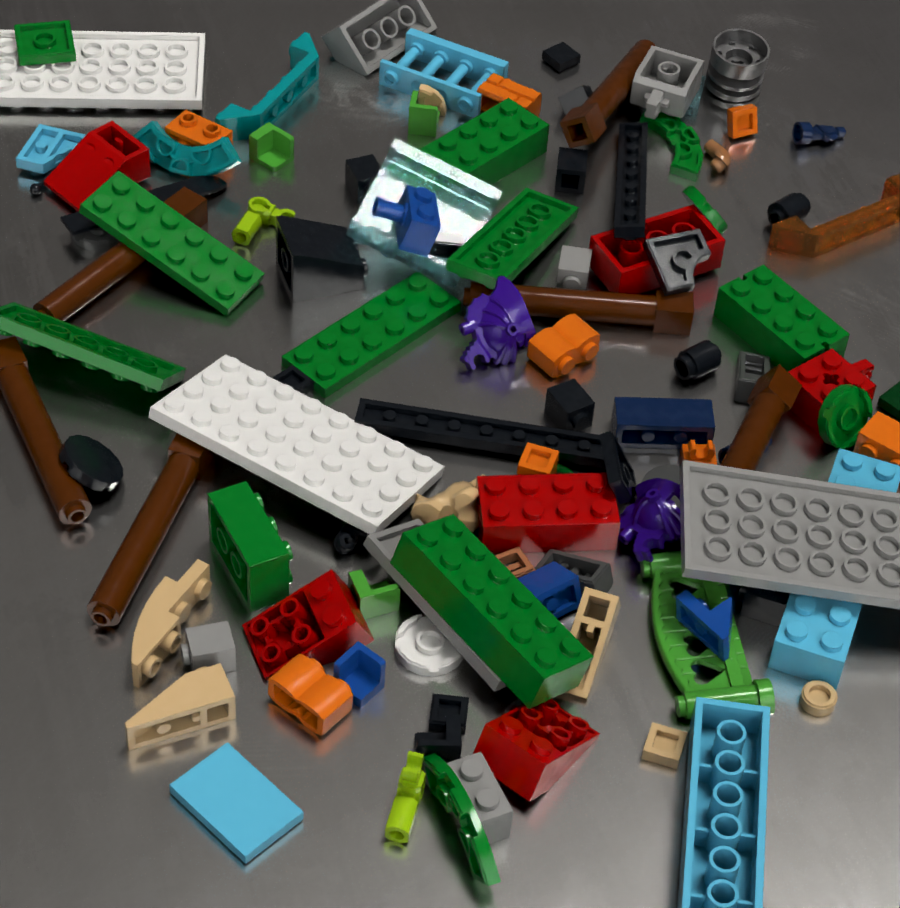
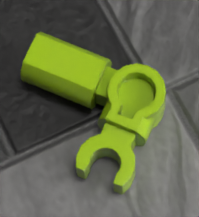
[231,197,296,246]
[385,751,426,843]

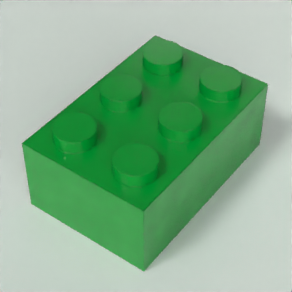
[207,481,293,613]

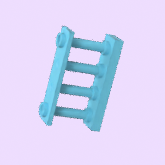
[379,28,509,118]

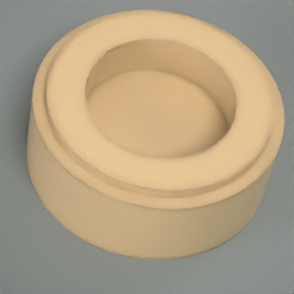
[799,680,838,717]

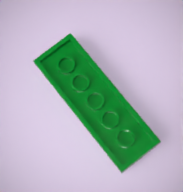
[79,170,265,317]
[446,187,579,290]
[282,271,461,398]
[0,302,187,393]

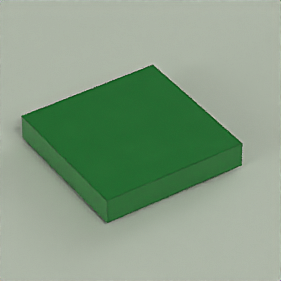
[14,20,76,66]

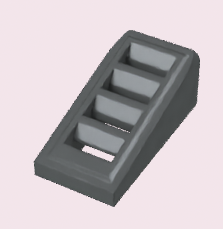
[734,351,770,404]
[535,549,613,594]

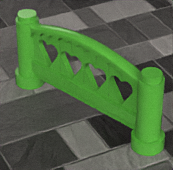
[640,550,775,720]

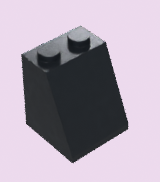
[276,215,368,302]

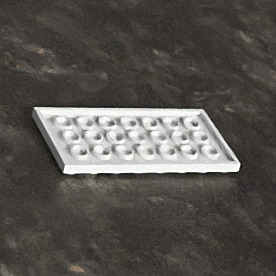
[0,29,206,110]
[148,354,445,534]

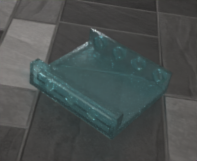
[346,138,503,288]

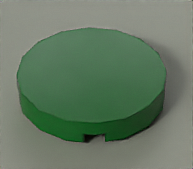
[682,185,728,235]
[818,384,873,449]

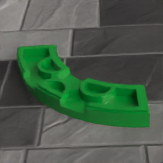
[640,110,703,182]
[423,753,501,886]

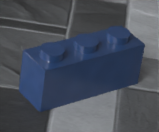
[611,397,715,449]

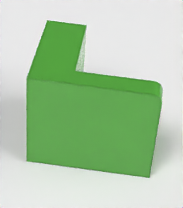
[408,90,440,137]
[249,122,294,172]
[348,569,400,619]

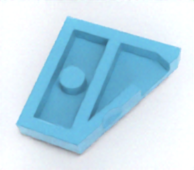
[16,124,86,174]

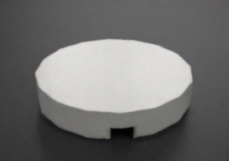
[394,614,464,677]

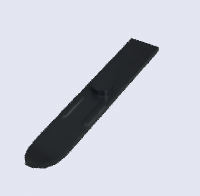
[60,175,227,235]

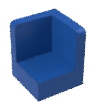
[333,641,386,709]

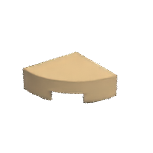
[418,84,447,116]

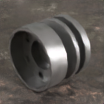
[705,28,770,102]

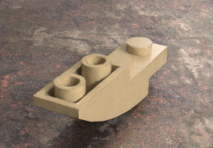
[131,559,212,688]

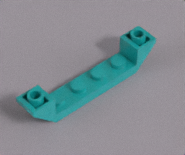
[214,32,319,141]

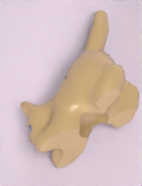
[410,474,485,532]

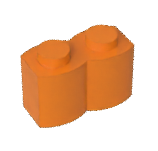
[527,313,600,378]
[268,654,353,736]

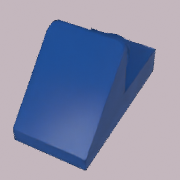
[675,589,733,662]

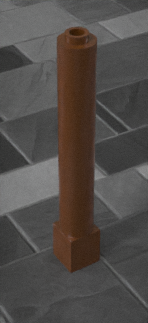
[560,39,657,148]
[33,186,208,321]
[463,281,694,336]
[0,336,92,524]
[721,364,802,471]
[87,433,215,626]

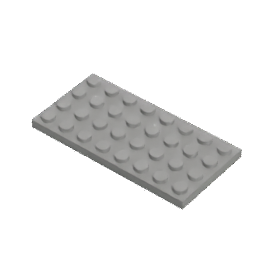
[679,460,900,610]

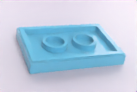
[169,742,304,864]

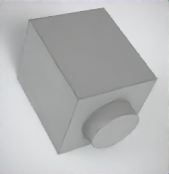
[556,245,592,290]
[180,621,236,673]

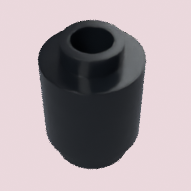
[767,193,811,230]
[674,340,722,381]

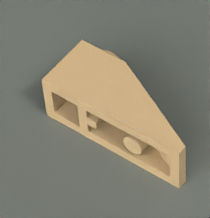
[565,587,621,700]
[125,663,236,751]

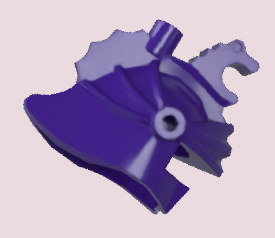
[459,276,536,370]
[618,478,681,562]

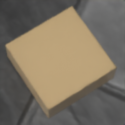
[641,722,688,769]

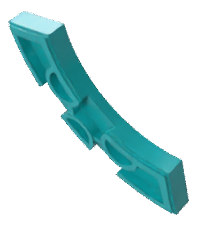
[133,121,242,177]

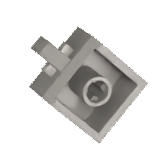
[630,45,705,119]

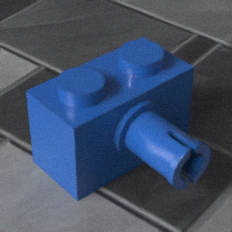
[371,185,441,257]

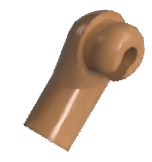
[704,139,731,173]

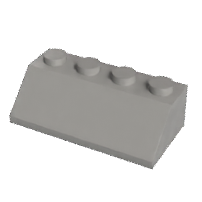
[321,0,438,76]

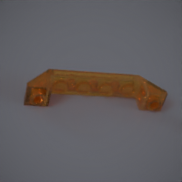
[768,174,900,258]

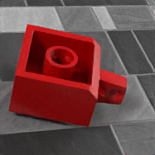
[788,349,877,434]

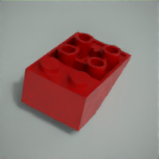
[44,121,151,211]
[242,569,374,681]
[473,699,600,802]

